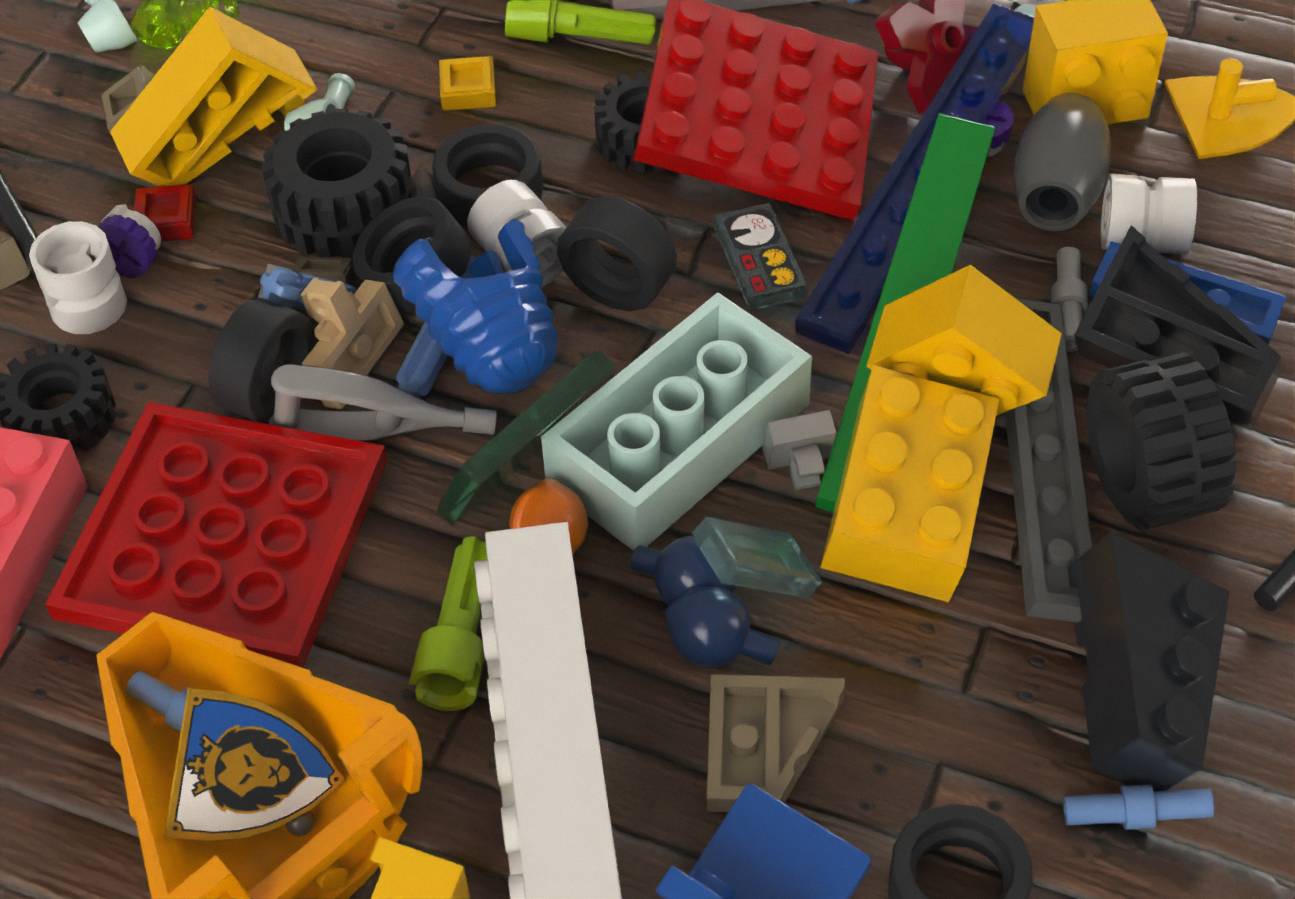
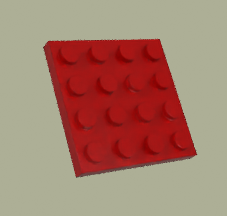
[633,0,879,221]
[45,402,388,668]

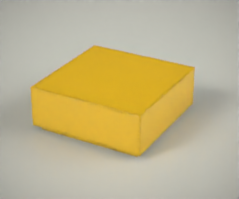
[439,56,496,111]

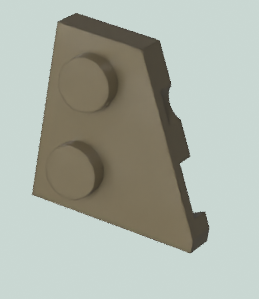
[707,674,845,813]

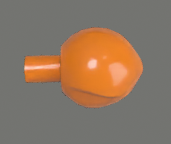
[509,478,589,555]

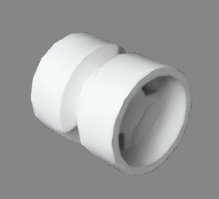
[1101,174,1197,255]
[467,180,566,286]
[29,221,127,334]

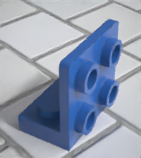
[655,784,871,899]

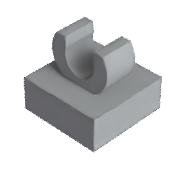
[762,410,836,490]

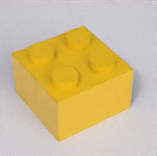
[1023,0,1168,125]
[866,264,1062,416]

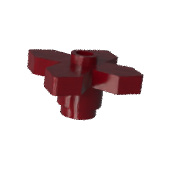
[875,0,999,115]

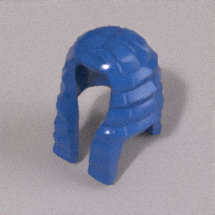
[393,219,559,394]

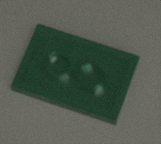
[437,350,616,527]

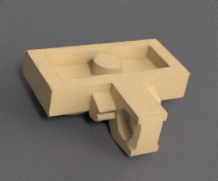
[301,278,404,410]

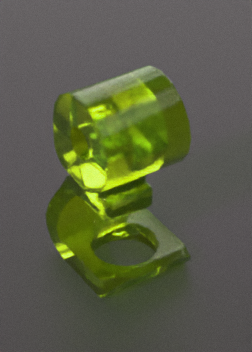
[131,0,240,48]

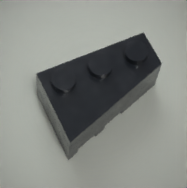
[1074,226,1281,431]
[1067,531,1230,791]

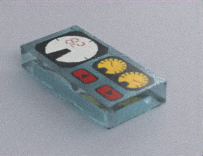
[715,203,807,311]

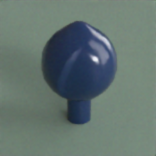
[630,535,737,606]
[665,585,780,668]

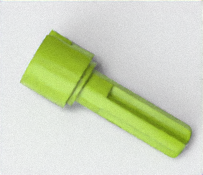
[505,0,656,45]
[408,536,488,711]

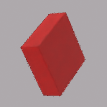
[134,184,197,241]

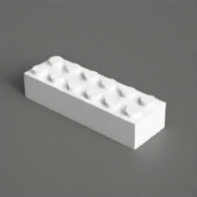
[474,522,621,899]

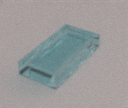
[692,517,822,597]

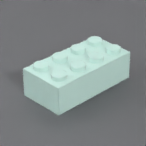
[541,292,812,551]

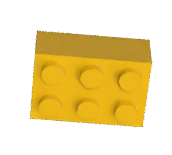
[820,365,1000,602]

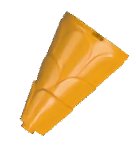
[96,612,423,899]

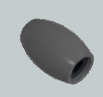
[1013,93,1111,231]

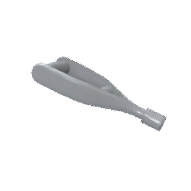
[269,364,496,442]

